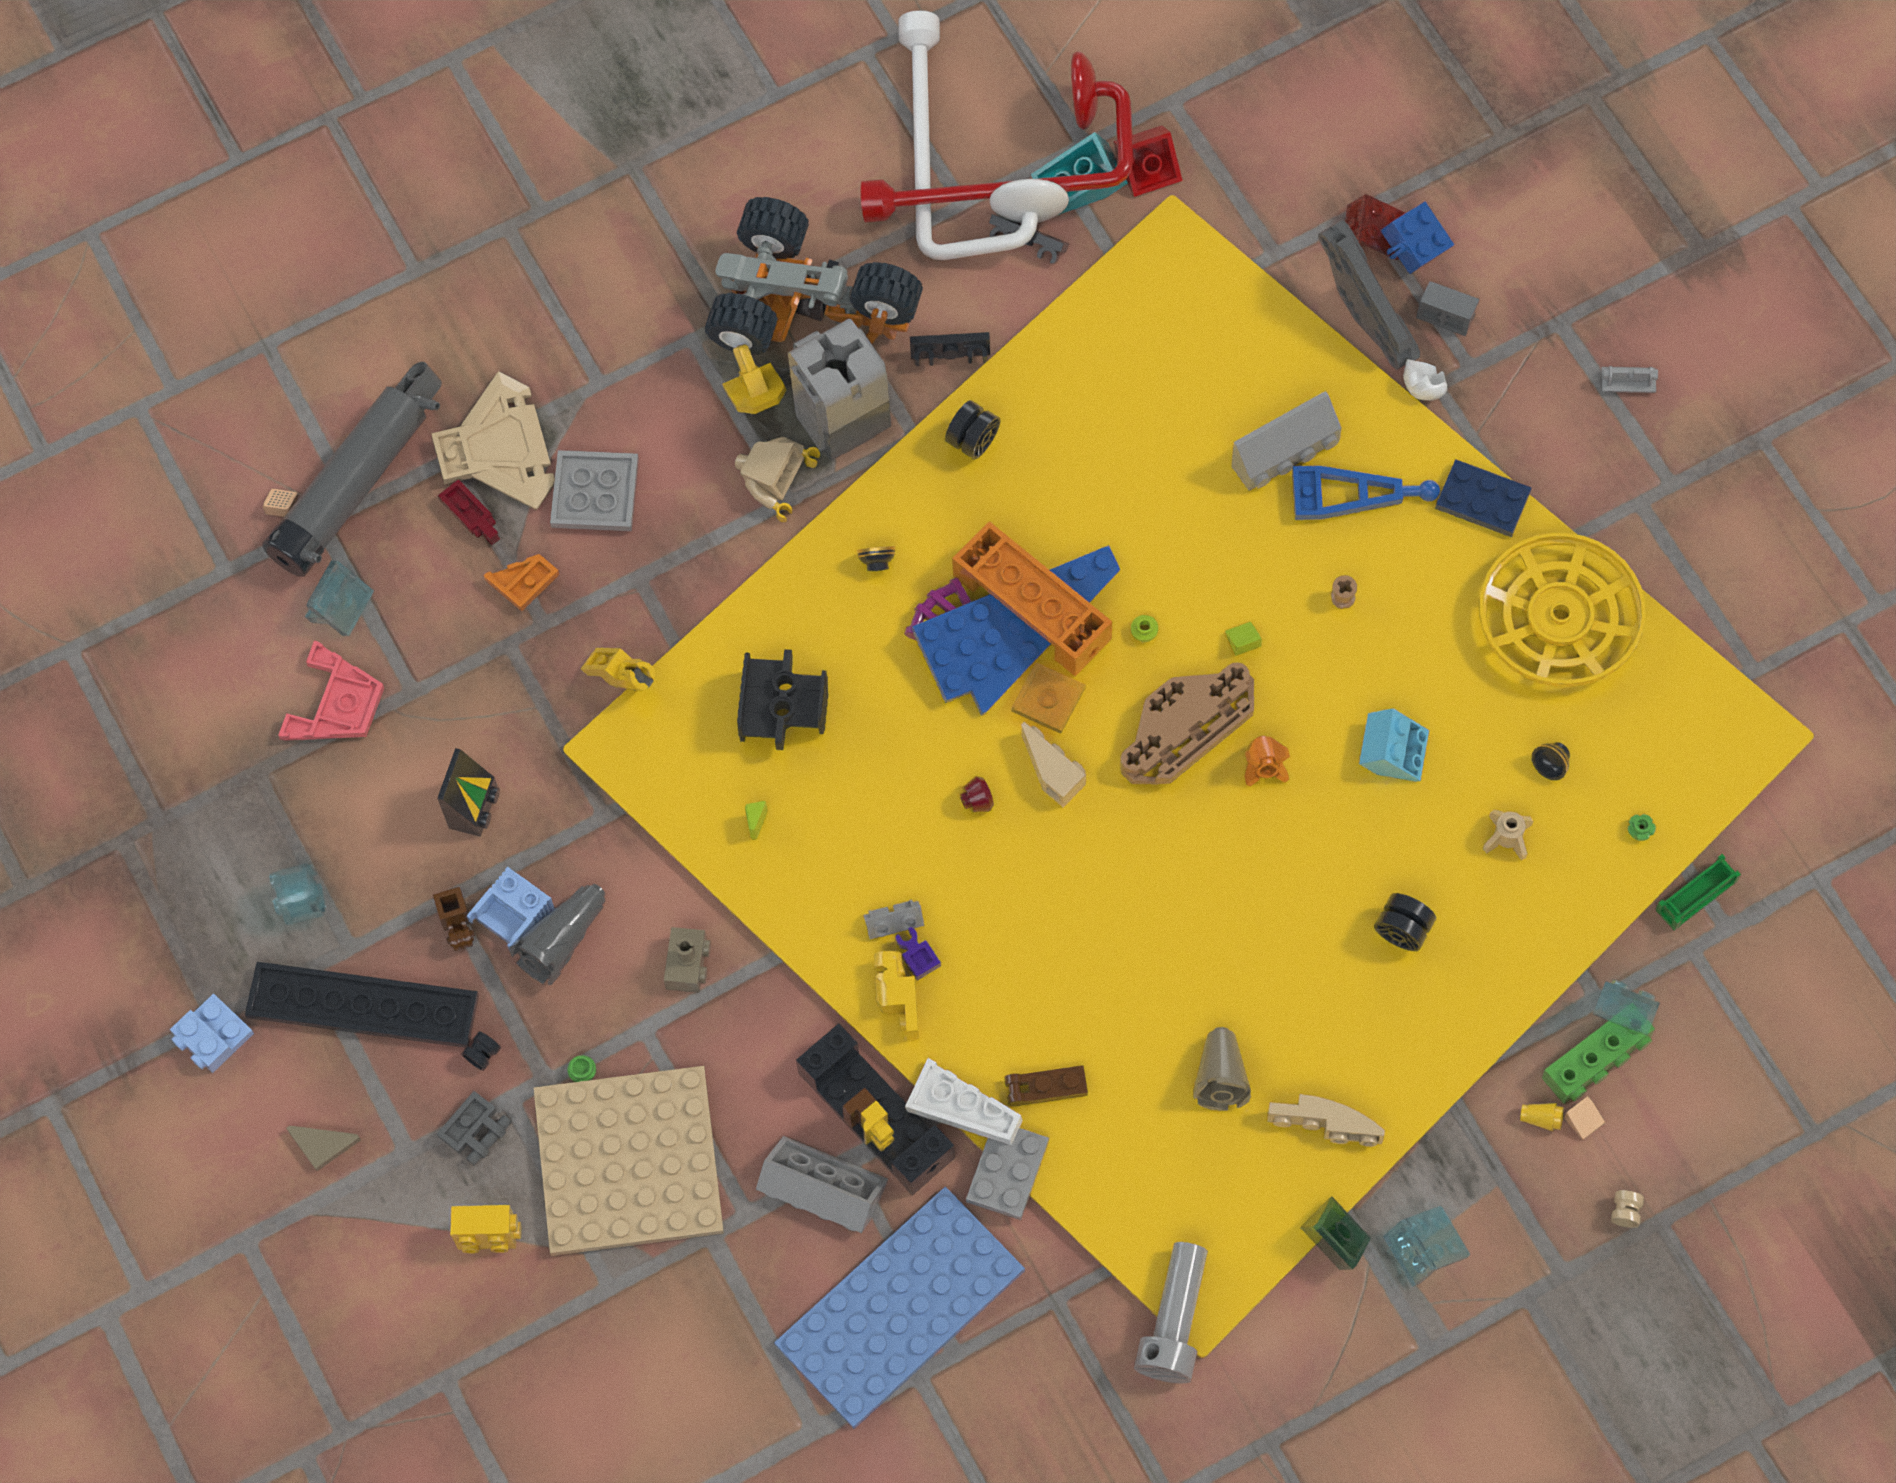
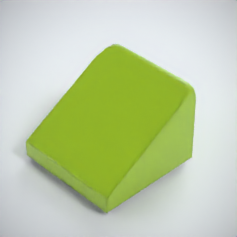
[1225,622,1262,656]
[745,801,768,840]

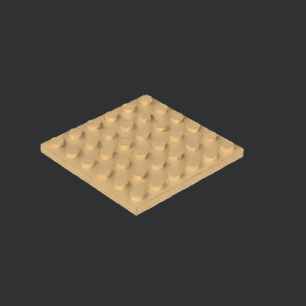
[534,1066,724,1256]

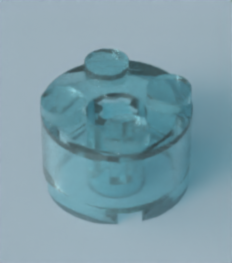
[269,862,326,925]

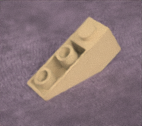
[1021,722,1086,807]

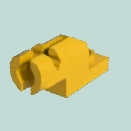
[874,951,919,1040]

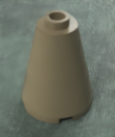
[1193,1027,1251,1111]

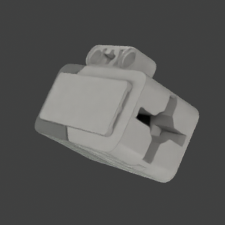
[788,319,891,460]

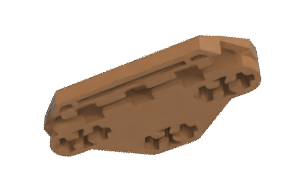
[1120,662,1254,784]

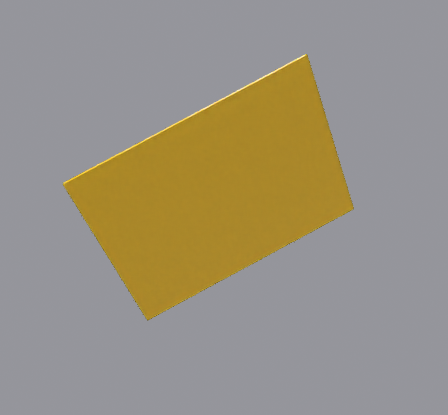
[563,195,1814,1358]

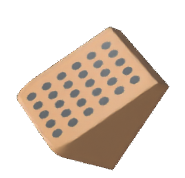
[263,489,298,517]

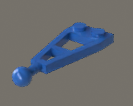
[1292,466,1440,520]

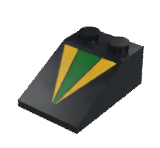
[437,748,500,837]

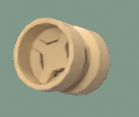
[1611,1190,1644,1228]

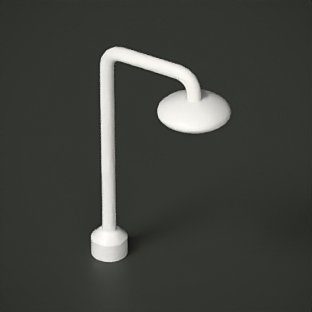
[898,11,1069,260]

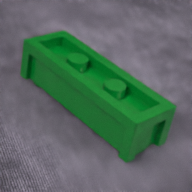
[1656,854,1741,931]

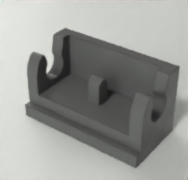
[1416,281,1480,336]

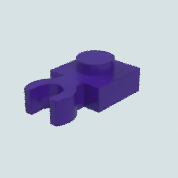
[896,927,941,980]

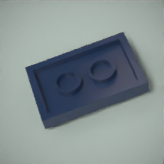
[1435,459,1532,537]

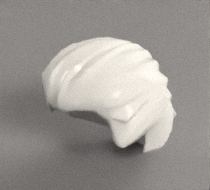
[1403,359,1447,401]

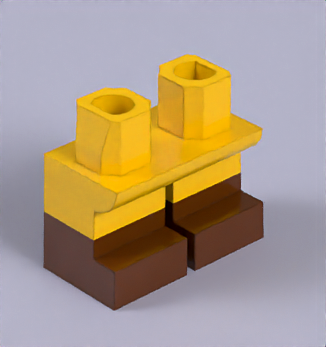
[843,1088,894,1151]

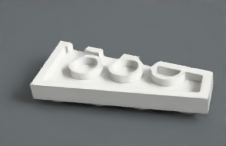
[905,1058,1023,1145]

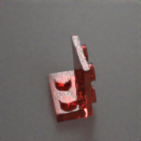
[1345,194,1406,260]

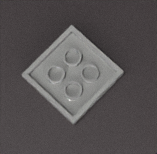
[550,450,639,531]

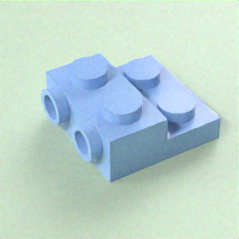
[170,993,254,1073]

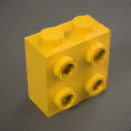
[450,1205,521,1254]

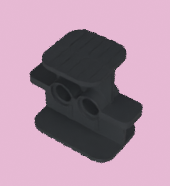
[737,649,829,750]

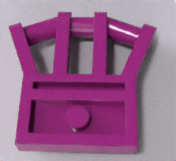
[904,577,971,640]

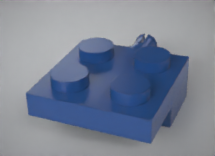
[1381,201,1454,274]

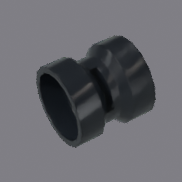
[461,1031,501,1071]

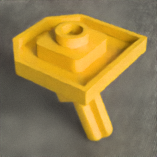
[722,344,786,414]

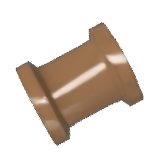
[1331,576,1357,609]

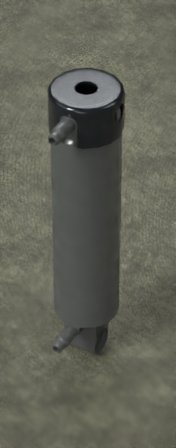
[262,362,442,577]

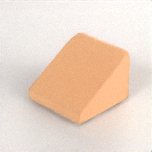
[1564,1096,1605,1140]

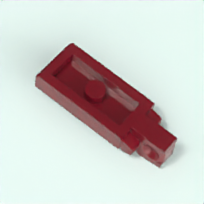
[437,479,500,546]

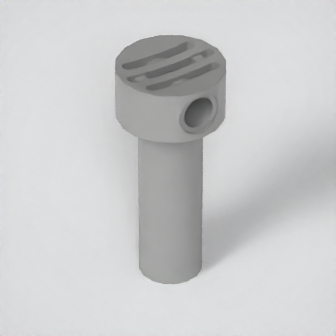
[1134,1242,1208,1383]

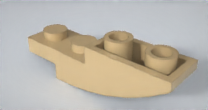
[1268,1094,1385,1147]

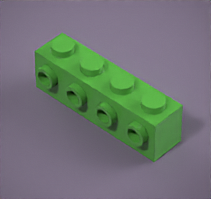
[1542,1003,1655,1104]

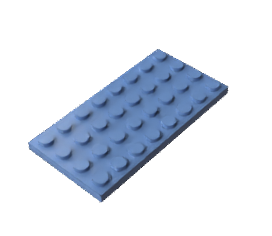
[774,1187,1025,1429]

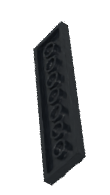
[245,962,479,1048]

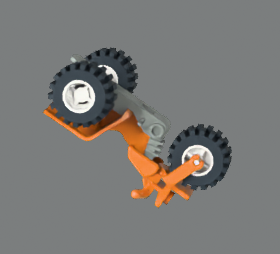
[705,197,923,355]

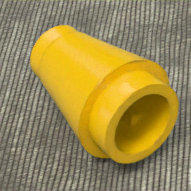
[1520,1103,1564,1132]

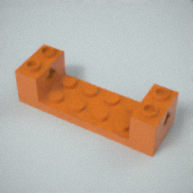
[952,521,1112,677]

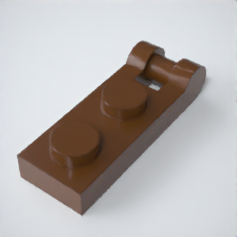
[1004,1065,1088,1106]

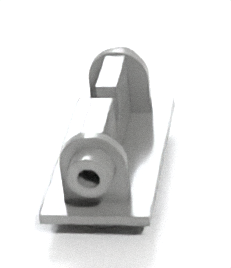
[1601,366,1658,393]
[864,900,924,939]

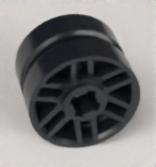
[945,400,1001,460]
[1374,893,1436,951]

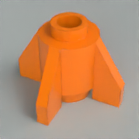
[1245,736,1290,787]

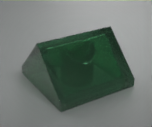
[1300,1196,1371,1270]

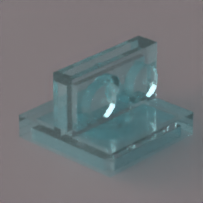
[305,560,374,636]

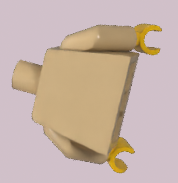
[735,437,820,522]

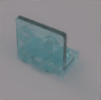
[1593,980,1660,1036]
[1383,1206,1470,1287]

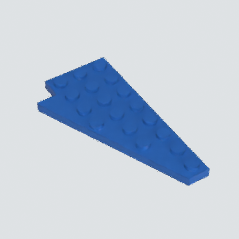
[911,545,1120,716]

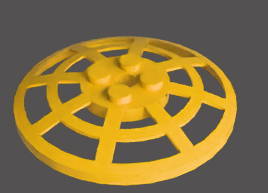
[1479,533,1646,687]

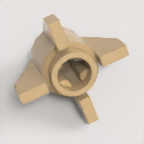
[1483,810,1533,861]

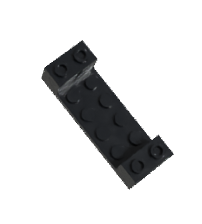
[796,1023,955,1196]

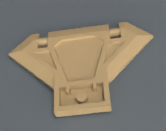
[431,371,555,511]

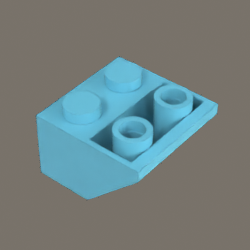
[1359,708,1429,782]

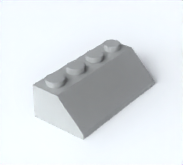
[1232,391,1341,491]
[756,1136,888,1233]

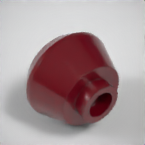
[959,776,994,812]

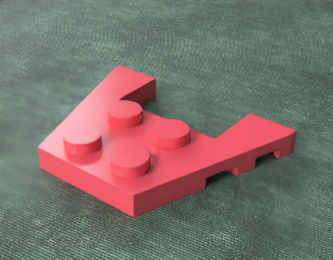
[278,641,384,741]

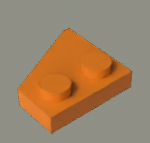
[483,554,560,611]

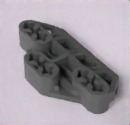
[1318,220,1420,370]

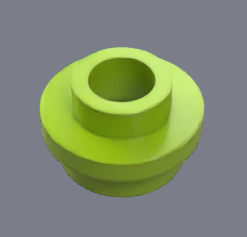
[1131,615,1158,642]

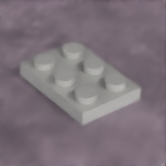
[966,1128,1049,1220]

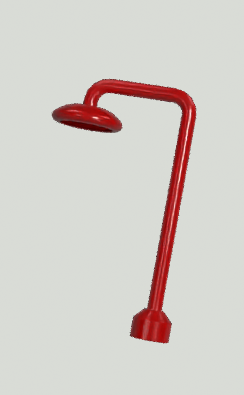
[860,51,1133,223]

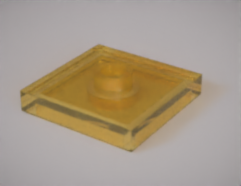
[1011,662,1085,734]

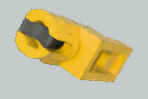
[581,648,656,691]

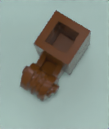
[433,886,475,952]

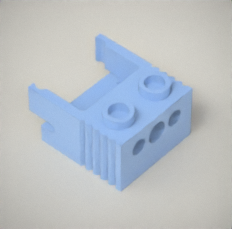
[467,867,555,951]

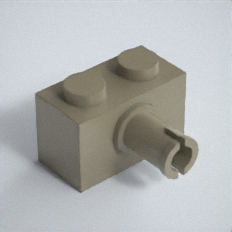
[664,927,711,993]

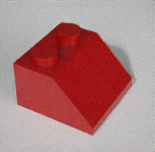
[1113,125,1183,197]

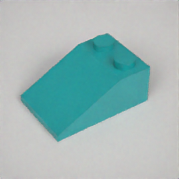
[1031,132,1128,215]

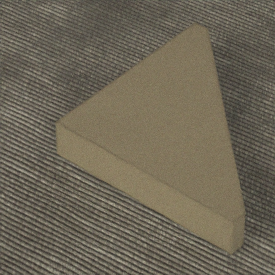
[286,1126,361,1171]

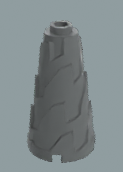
[509,884,606,985]

